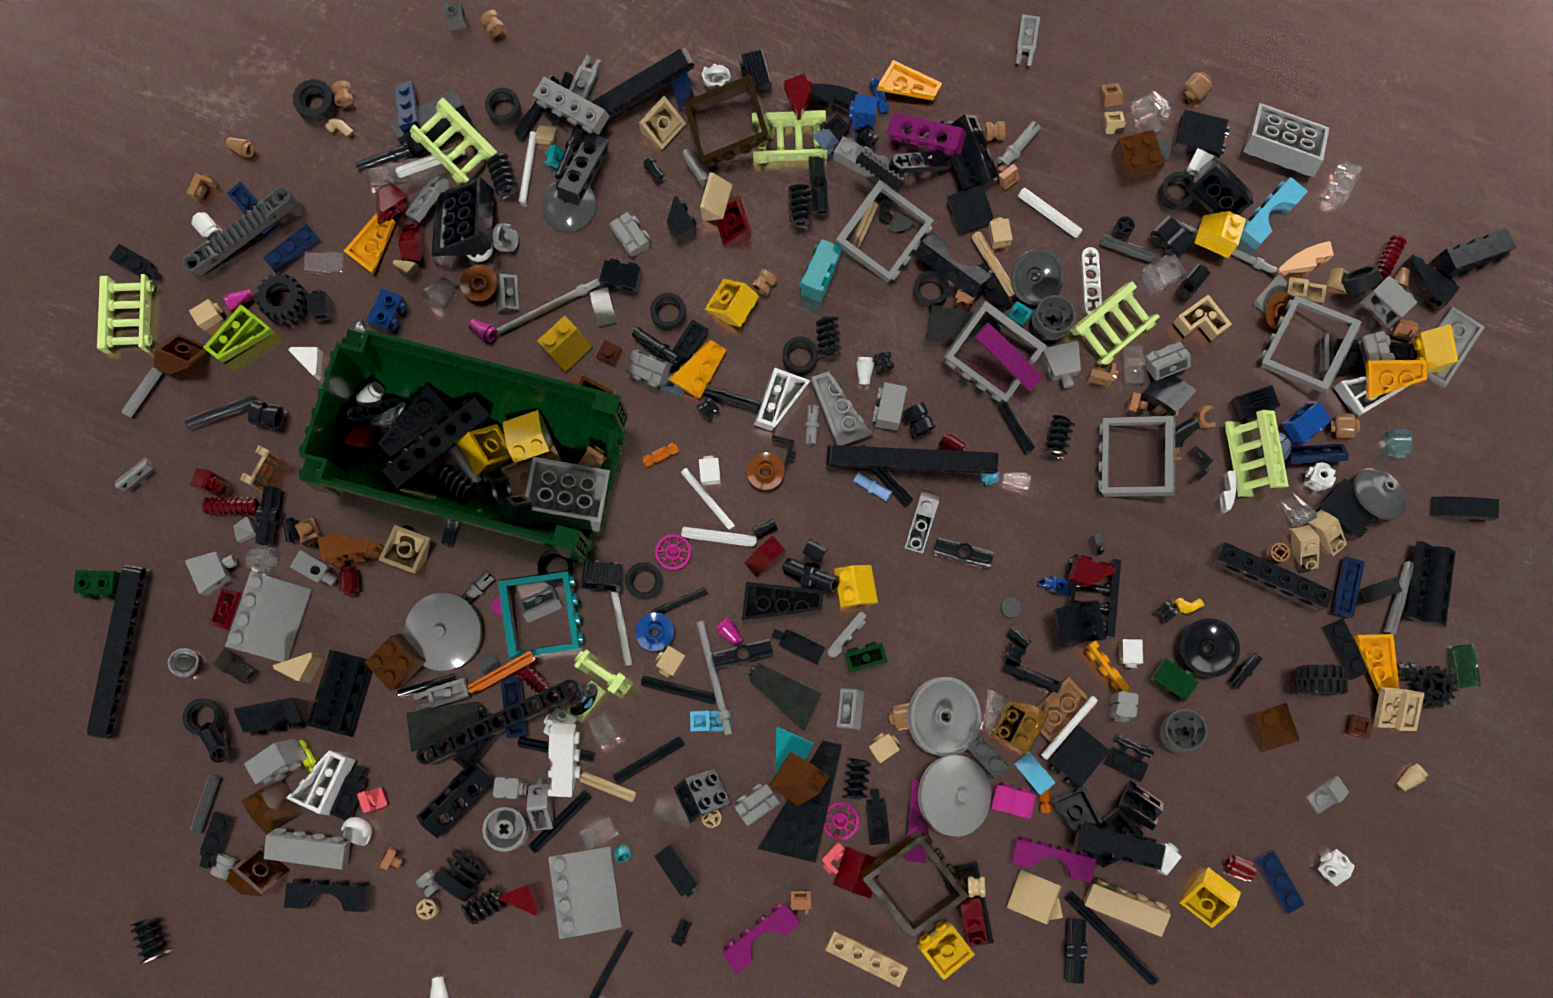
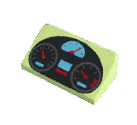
[567,680,607,723]

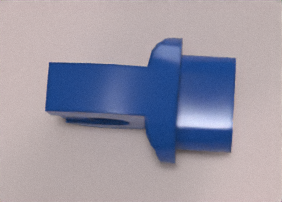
[1038,576,1069,595]

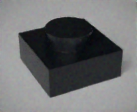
[824,113,850,139]

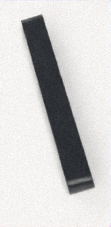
[826,445,999,474]
[87,565,147,739]
[416,679,582,765]

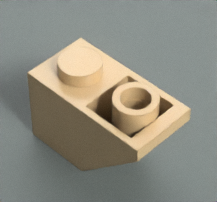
[1307,509,1347,556]
[1291,525,1320,573]

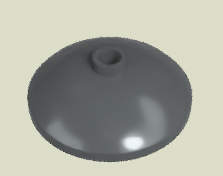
[541,181,597,232]
[1010,249,1064,305]
[1353,468,1407,520]

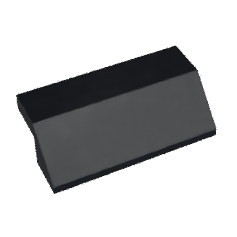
[389,88,472,152]
[940,114,1000,190]
[1406,541,1456,627]
[307,649,372,737]

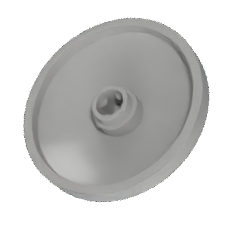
[404,593,482,671]
[907,677,981,757]
[918,755,991,837]

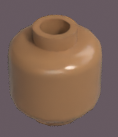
[1184,72,1212,100]
[1331,413,1360,438]
[889,703,909,731]

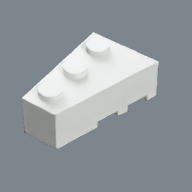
[548,723,581,797]

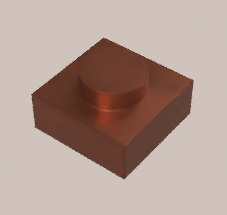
[596,340,622,366]
[1347,714,1373,739]

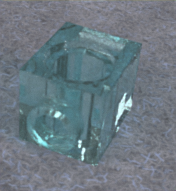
[1385,428,1413,458]

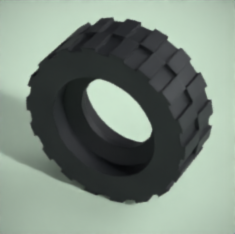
[292,79,336,122]

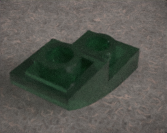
[1451,644,1481,688]

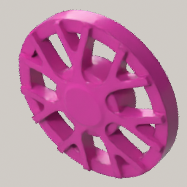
[655,534,691,570]
[824,802,859,840]

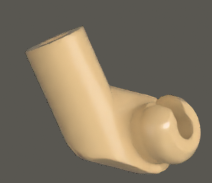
[325,119,353,137]

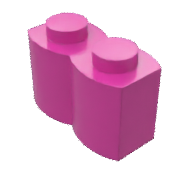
[990,782,1036,819]

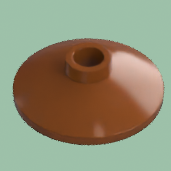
[460,265,498,302]
[1266,292,1295,330]
[746,452,785,490]

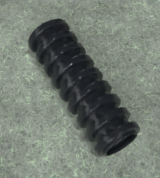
[856,149,905,191]

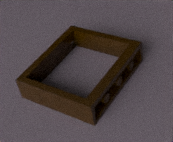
[683,75,774,167]
[861,828,969,939]

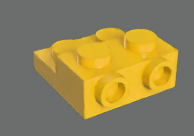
[917,920,975,980]

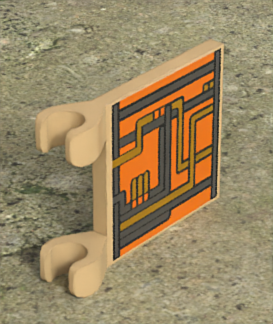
[240,445,281,492]

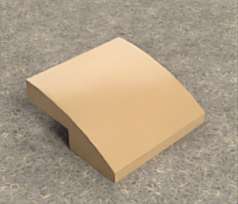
[1373,687,1424,731]
[1007,870,1062,925]

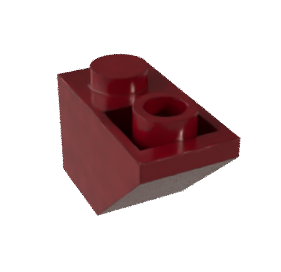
[376,183,408,225]
[398,223,423,262]
[189,468,224,496]
[1068,555,1116,587]
[960,898,989,946]

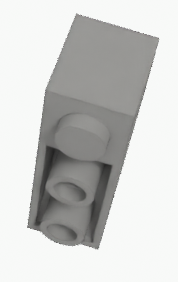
[904,489,940,554]

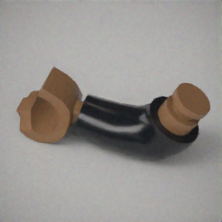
[1161,405,1216,461]

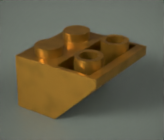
[992,700,1049,754]

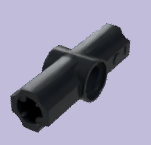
[808,157,830,216]
[255,486,282,546]
[933,537,994,568]
[782,557,840,593]
[713,639,774,670]
[1064,919,1088,984]

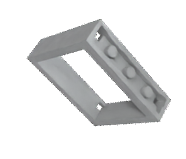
[834,180,934,283]
[1260,295,1362,394]
[943,301,1046,403]
[1099,416,1176,497]

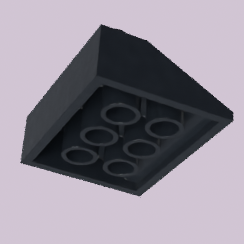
[431,177,494,257]

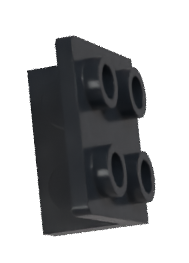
[1053,600,1106,647]
[674,769,731,823]

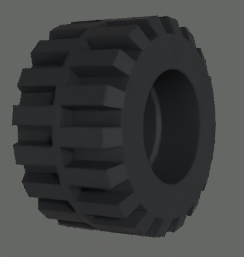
[255,273,307,325]
[1295,665,1348,695]

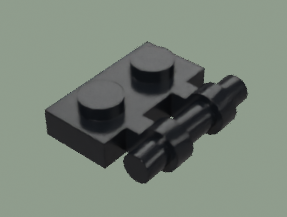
[1104,734,1154,782]

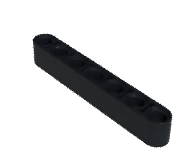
[591,48,695,119]

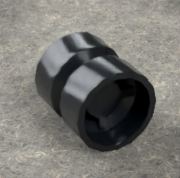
[248,400,284,430]
[902,402,936,437]

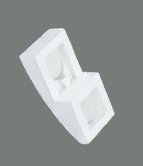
[1219,471,1237,513]

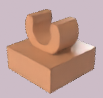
[997,164,1019,190]
[955,288,976,311]
[1392,318,1418,342]
[1125,392,1148,416]
[378,845,402,870]
[791,891,811,915]

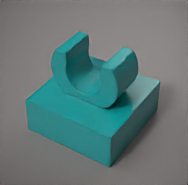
[543,145,564,169]
[1007,301,1033,328]

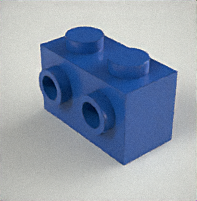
[849,94,878,130]
[366,288,406,335]
[1281,401,1331,443]

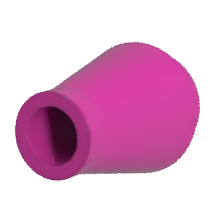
[223,289,254,311]
[468,319,497,342]
[716,617,744,646]

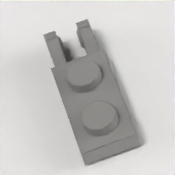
[1016,14,1040,66]
[569,55,602,99]
[405,175,449,222]
[826,611,866,658]
[413,678,470,711]

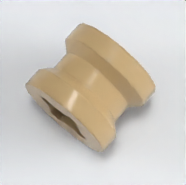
[701,810,722,828]
[968,877,986,898]
[416,898,440,920]

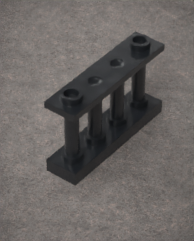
[1067,554,1121,639]

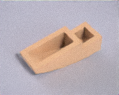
[1274,241,1334,277]

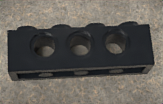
[556,133,609,205]
[416,759,494,838]

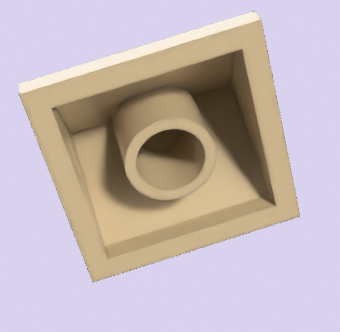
[639,96,686,149]
[700,172,732,221]
[379,525,431,574]
[273,652,323,684]

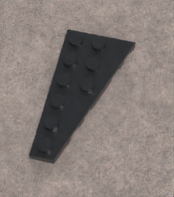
[758,741,843,863]

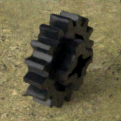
[1411,665,1458,708]

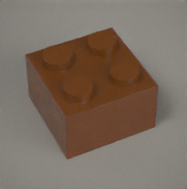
[1114,130,1165,181]
[365,633,426,691]

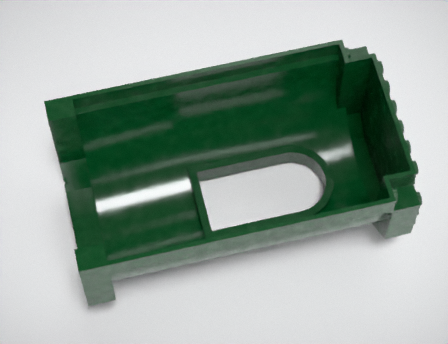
[298,329,628,562]

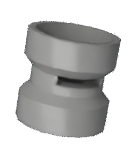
[210,853,237,880]
[415,870,442,898]

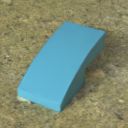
[690,710,732,732]
[1014,752,1055,795]

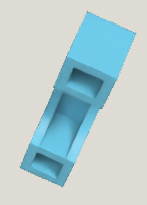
[1241,177,1308,250]

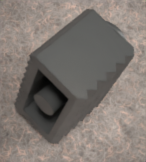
[966,736,1009,779]

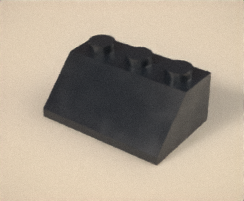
[1186,156,1254,215]
[234,697,308,736]

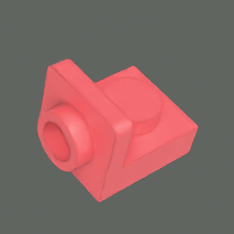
[357,787,388,813]
[821,842,844,874]

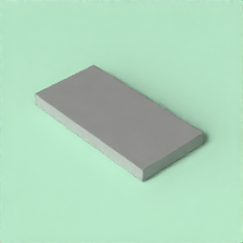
[1416,306,1485,388]

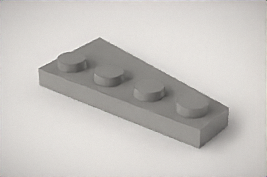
[810,371,874,446]

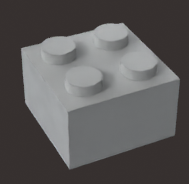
[1361,276,1417,328]
[872,382,907,432]
[244,738,307,785]

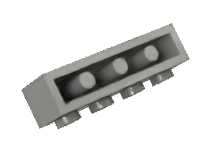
[533,77,609,135]
[834,136,908,193]
[264,828,351,870]

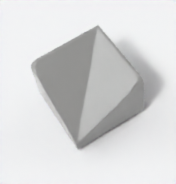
[233,516,257,543]

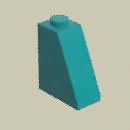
[776,727,814,773]

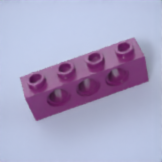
[887,112,967,156]

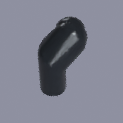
[879,196,893,222]

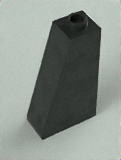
[924,305,1001,346]
[748,663,822,730]
[406,701,485,753]

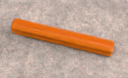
[467,650,536,694]

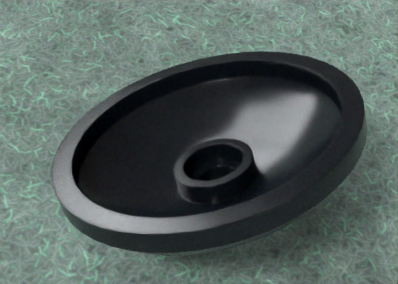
[1180,618,1240,677]

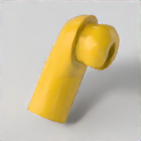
[1174,598,1205,615]

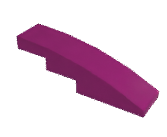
[975,323,1043,391]

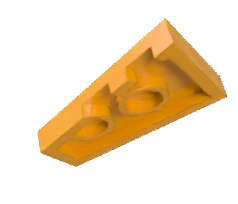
[877,60,942,100]
[344,213,396,275]
[667,340,726,399]
[1366,360,1427,400]
[1354,634,1400,694]
[1085,640,1131,692]

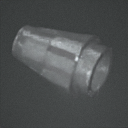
[1147,91,1173,119]
[1003,472,1032,491]

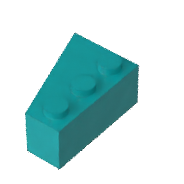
[799,239,842,303]

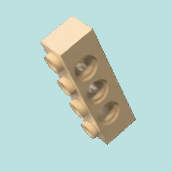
[825,930,908,987]

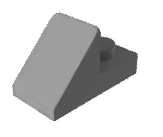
[1305,775,1349,814]

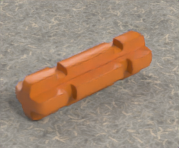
[642,443,679,467]
[1039,788,1052,813]

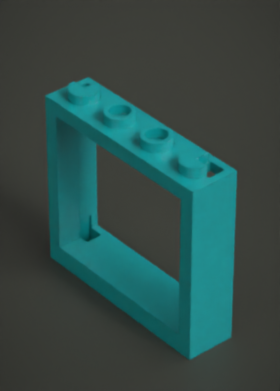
[498,570,583,659]

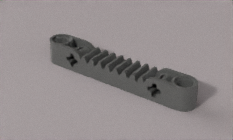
[182,186,298,276]

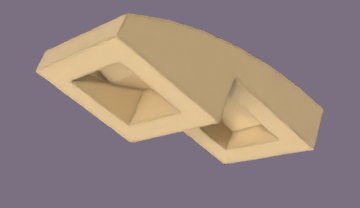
[1287,277,1327,305]

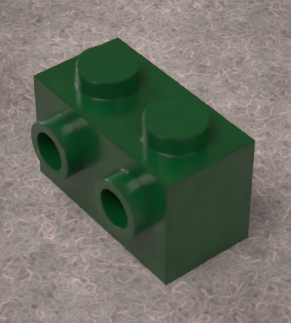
[73,570,120,599]
[844,641,888,674]
[1149,658,1199,702]

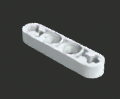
[1080,247,1102,316]

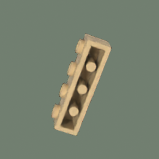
[1084,878,1171,937]

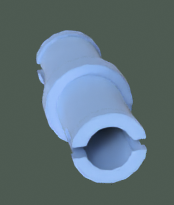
[854,472,892,501]

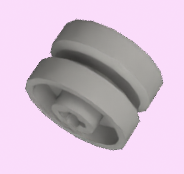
[482,807,531,852]

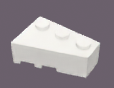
[754,368,810,431]
[1334,376,1408,418]
[287,750,355,815]

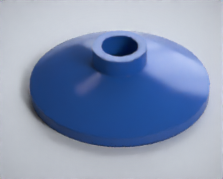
[635,612,674,651]

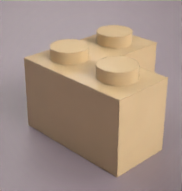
[1173,295,1232,341]

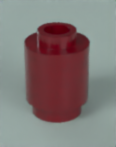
[938,432,968,451]
[338,567,359,596]
[1224,855,1257,881]

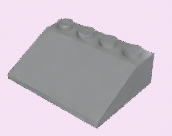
[1243,103,1329,177]
[525,457,610,532]
[225,571,312,662]
[548,846,622,939]

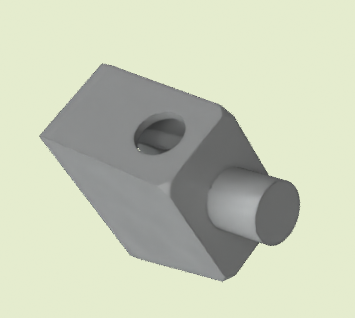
[1041,341,1081,388]
[290,550,338,586]
[185,552,237,596]
[526,779,553,831]

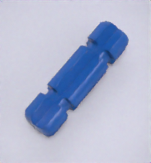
[869,77,889,113]

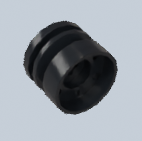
[433,848,488,902]

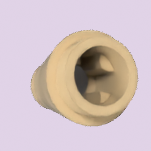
[1397,763,1428,792]

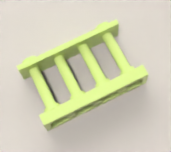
[410,98,497,184]
[752,110,827,164]
[97,274,154,353]
[1070,281,1159,365]
[1225,410,1289,497]
[574,649,633,698]

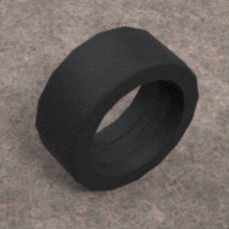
[485,87,521,125]
[1159,172,1194,210]
[1342,266,1382,295]
[913,270,949,308]
[650,293,686,330]
[782,336,818,374]
[537,549,575,586]
[625,562,663,600]
[1360,577,1402,604]
[182,698,224,735]

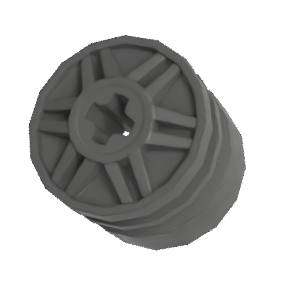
[1030,295,1076,343]
[1159,709,1208,754]

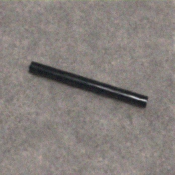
[589,929,633,998]

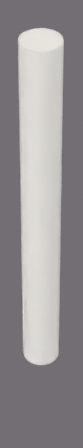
[519,131,536,203]
[681,468,735,530]
[611,592,632,666]
[1041,696,1098,760]

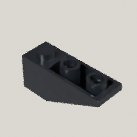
[1404,254,1460,310]

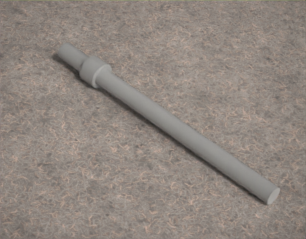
[1175,219,1278,275]
[497,279,600,335]
[697,621,733,736]

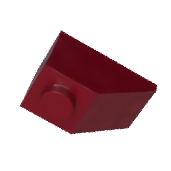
[784,73,813,121]
[345,424,379,453]
[744,535,786,578]

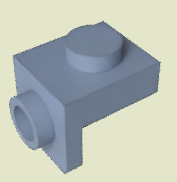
[812,129,839,155]

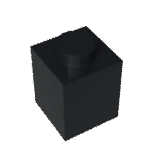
[306,290,332,321]

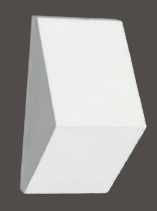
[590,287,617,327]
[288,347,323,380]

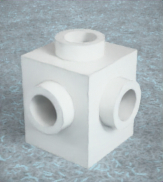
[1304,462,1336,492]
[543,708,577,735]
[1318,849,1355,886]

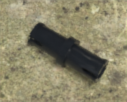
[1228,652,1263,690]

